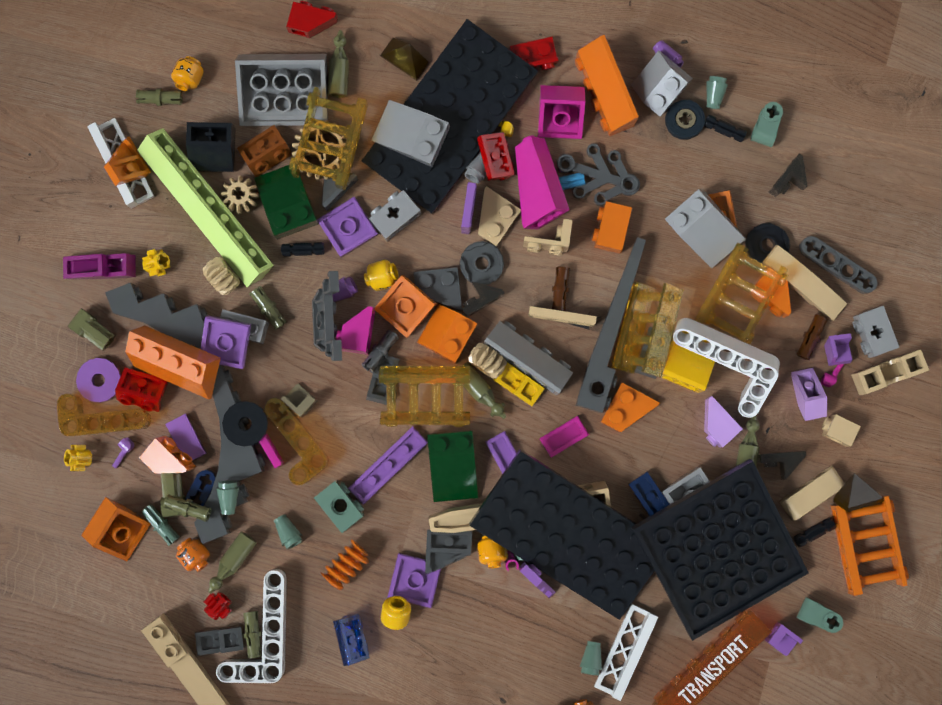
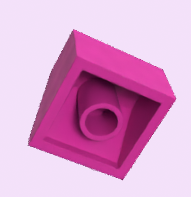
[538,85,585,139]
[336,306,376,355]

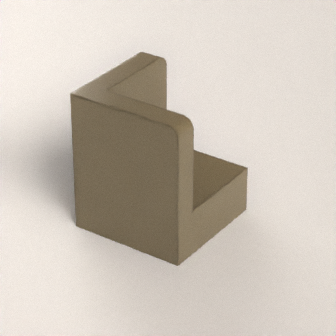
[281,384,317,417]

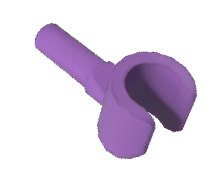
[112,437,134,468]

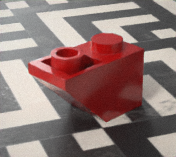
[286,1,338,38]

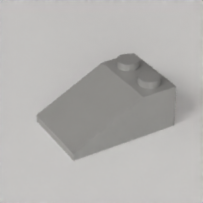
[371,100,450,167]
[665,189,746,268]

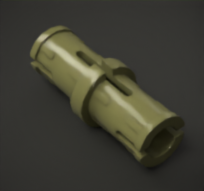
[136,88,183,106]
[249,286,287,330]
[163,494,211,522]
[243,611,262,659]

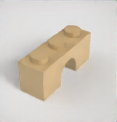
[851,349,929,395]

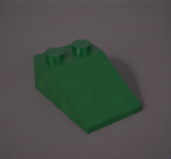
[254,163,318,240]
[427,431,478,502]

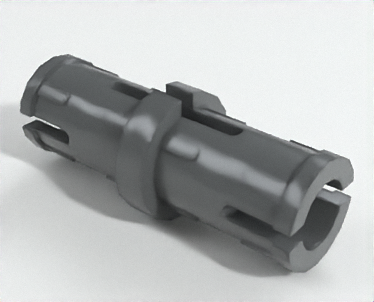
[361,330,399,373]

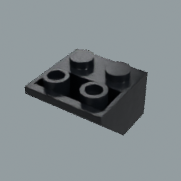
[186,122,236,172]

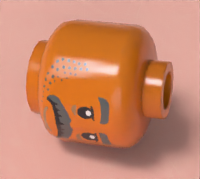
[176,537,210,572]

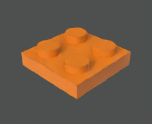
[374,275,437,338]

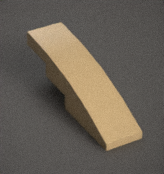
[763,245,847,321]

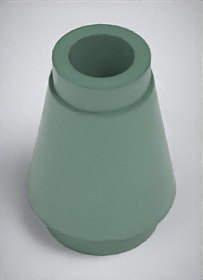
[706,76,728,109]
[216,480,239,515]
[274,514,303,550]
[579,641,602,676]

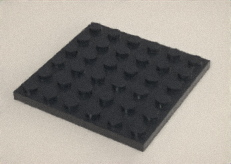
[631,459,809,641]

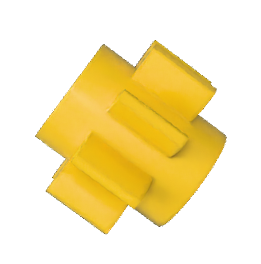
[142,249,170,276]
[64,445,92,471]

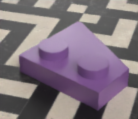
[519,561,555,598]

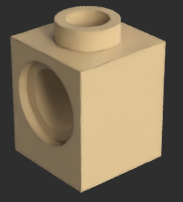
[822,414,861,447]

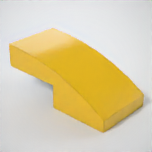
[493,362,545,407]

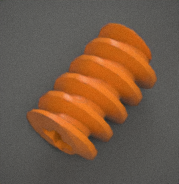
[320,540,369,590]

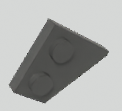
[413,267,462,311]
[425,529,472,574]

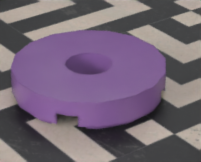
[76,358,121,403]

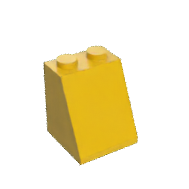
[658,331,715,393]

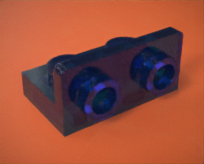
[333,614,370,666]

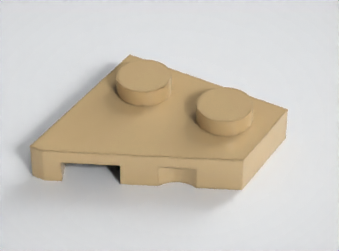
[478,186,521,247]

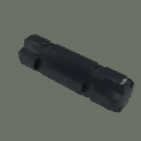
[704,115,747,142]
[281,242,325,256]
[793,518,836,547]

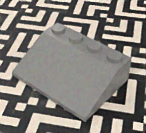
[235,54,328,126]

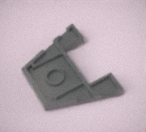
[312,271,342,361]

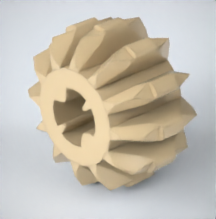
[221,176,259,214]
[203,257,240,295]
[468,343,507,379]

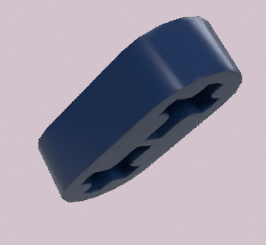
[185,470,216,506]

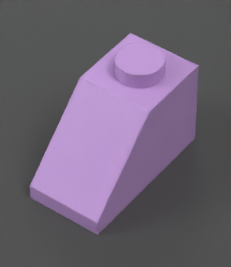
[791,368,827,421]
[704,396,742,448]

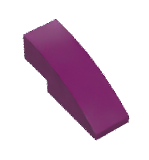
[63,253,136,279]

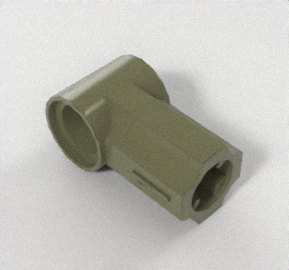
[68,308,116,351]
[160,473,186,517]

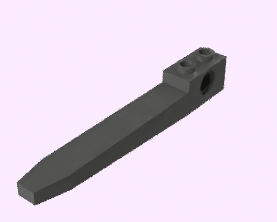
[575,237,646,414]

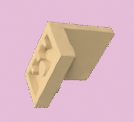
[523,219,572,256]

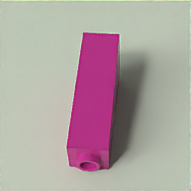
[515,135,570,230]

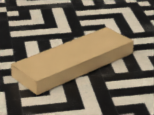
[528,306,597,327]

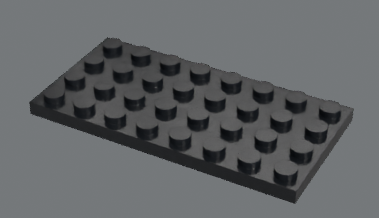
[362,19,538,214]
[469,449,654,620]

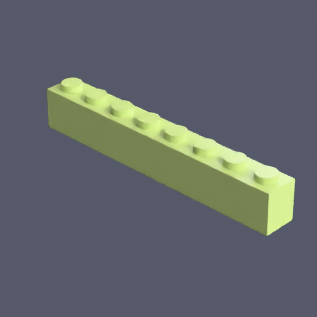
[137,128,274,287]

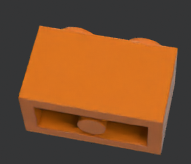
[592,201,632,254]

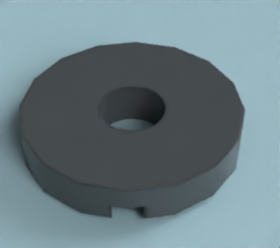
[460,241,504,286]

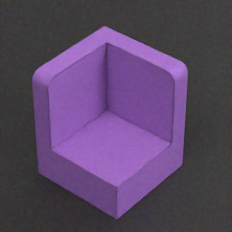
[824,333,852,366]
[764,622,803,656]

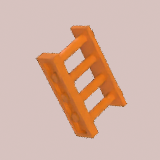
[830,495,909,596]

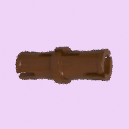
[552,267,570,312]
[796,314,828,360]

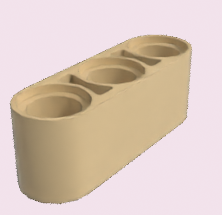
[779,466,845,521]

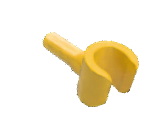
[498,121,514,137]

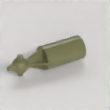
[327,30,349,98]
[453,362,506,419]
[736,416,760,466]
[208,531,257,593]

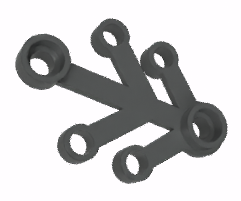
[557,143,640,206]

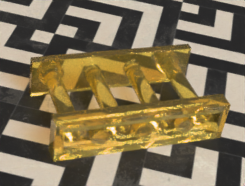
[289,87,368,190]
[694,242,789,345]
[612,282,684,378]
[379,366,470,427]

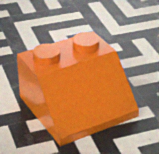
[417,304,477,364]
[81,497,151,562]

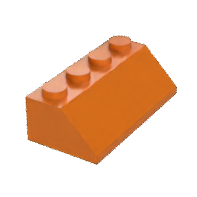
[575,35,639,136]
[125,325,221,399]

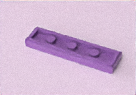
[348,426,428,504]

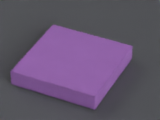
[461,182,477,234]
[317,196,378,258]
[200,315,251,369]
[388,553,441,608]

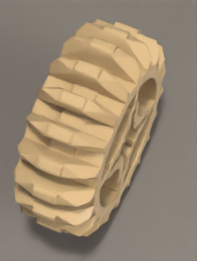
[292,120,352,180]

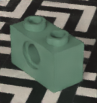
[314,481,365,533]

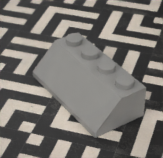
[484,321,573,396]

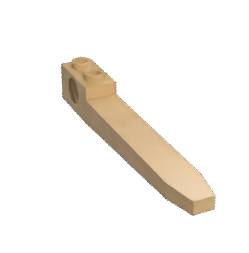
[429,481,611,533]
[141,613,230,705]

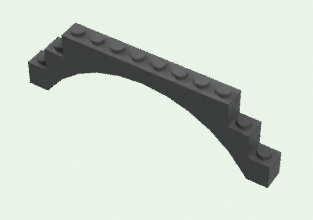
[105,283,266,544]

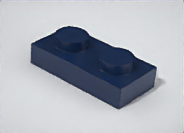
[628,472,670,516]

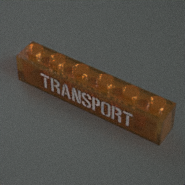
[652,610,772,705]

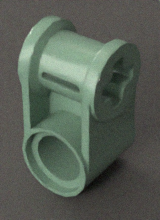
[750,102,783,147]
[796,597,843,633]

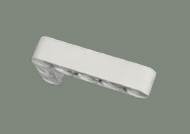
[673,318,780,418]
[216,569,287,683]

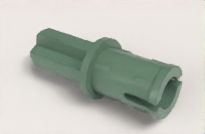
[142,504,180,546]

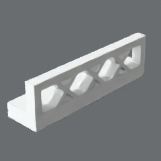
[87,118,155,208]
[594,604,658,701]

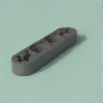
[799,236,877,294]

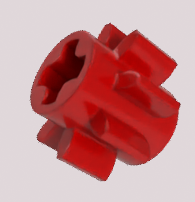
[203,592,232,620]

